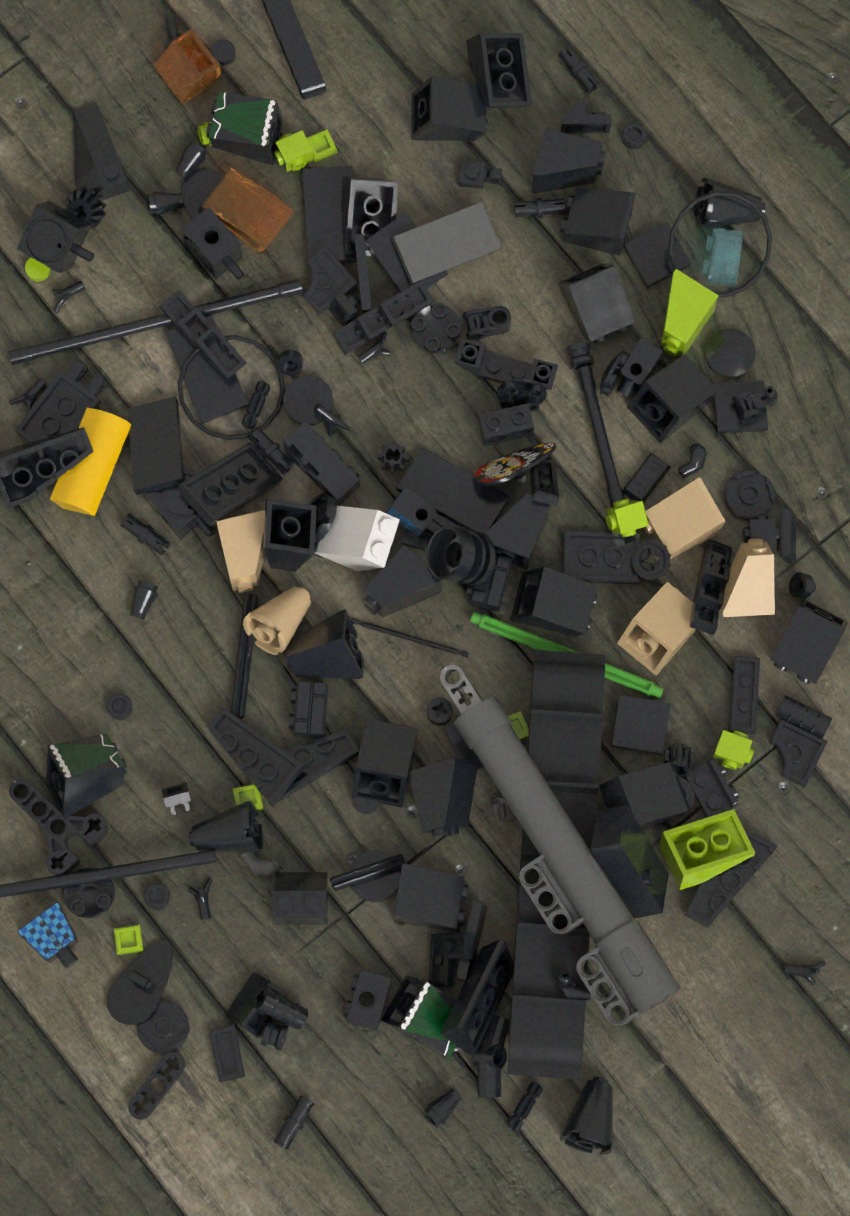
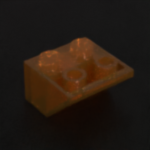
[154,28,222,104]

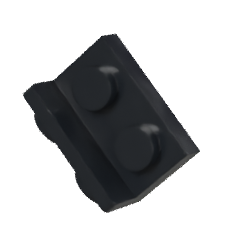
[685,758,739,818]

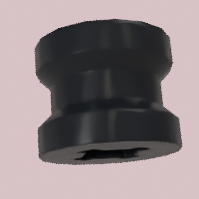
[566,342,594,369]
[427,697,453,726]
[261,1020,289,1051]

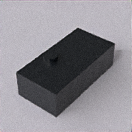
[591,805,669,919]

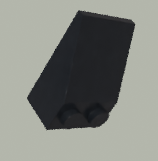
[466,33,532,108]
[341,176,399,256]

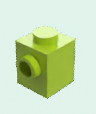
[274,130,314,172]
[606,499,649,537]
[713,730,755,770]

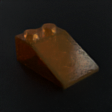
[201,168,295,254]

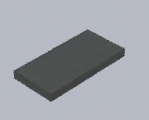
[392,202,501,284]

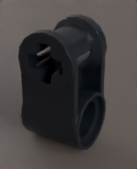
[462,306,511,340]

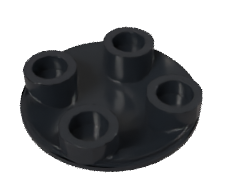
[411,303,461,353]
[706,329,756,377]
[600,350,630,397]
[497,378,547,411]
[63,867,115,918]

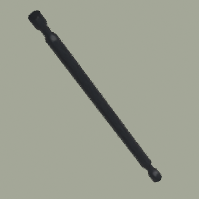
[351,618,469,657]

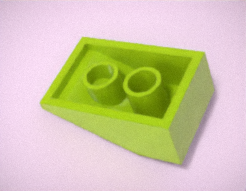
[659,809,755,890]

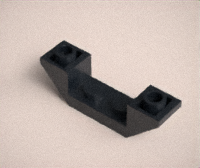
[454,339,558,390]

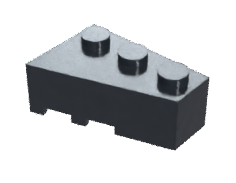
[284,420,360,506]

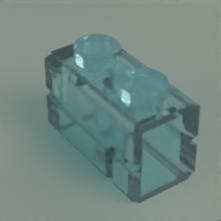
[702,228,743,287]

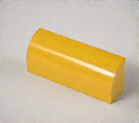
[50,407,131,516]

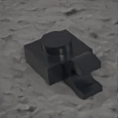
[458,160,502,189]

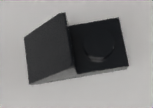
[561,97,611,133]

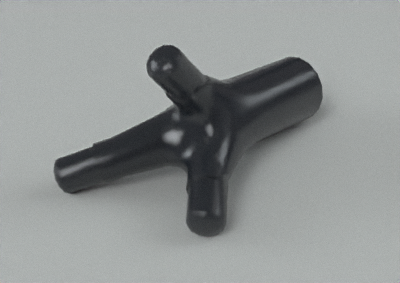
[165,16,187,51]
[52,281,85,313]
[357,332,391,364]
[9,379,47,413]
[313,403,350,436]
[188,878,213,920]
[785,961,826,985]

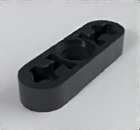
[128,1052,186,1120]

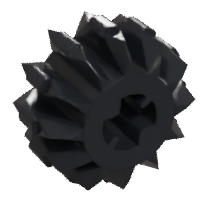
[64,186,107,228]

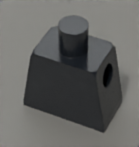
[616,338,663,399]

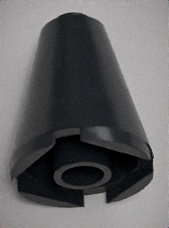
[694,178,766,228]
[189,801,264,853]
[559,1077,613,1155]

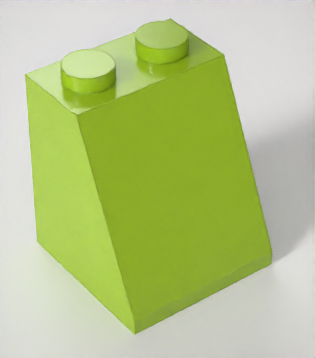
[661,269,719,358]

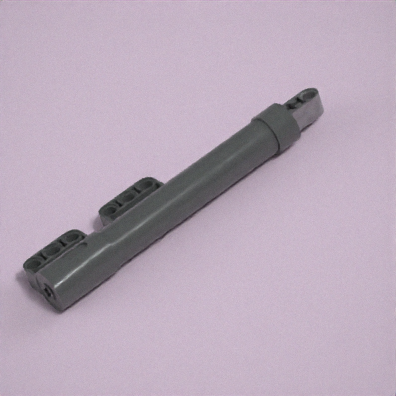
[440,665,681,1025]

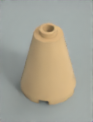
[243,586,311,655]

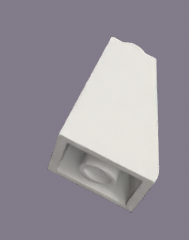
[314,506,400,571]

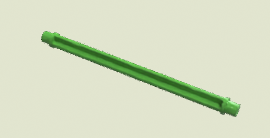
[470,612,664,698]

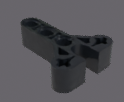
[9,779,109,876]

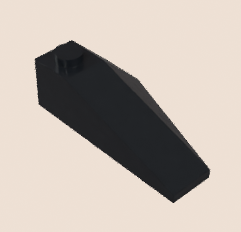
[73,103,130,201]
[0,427,94,508]

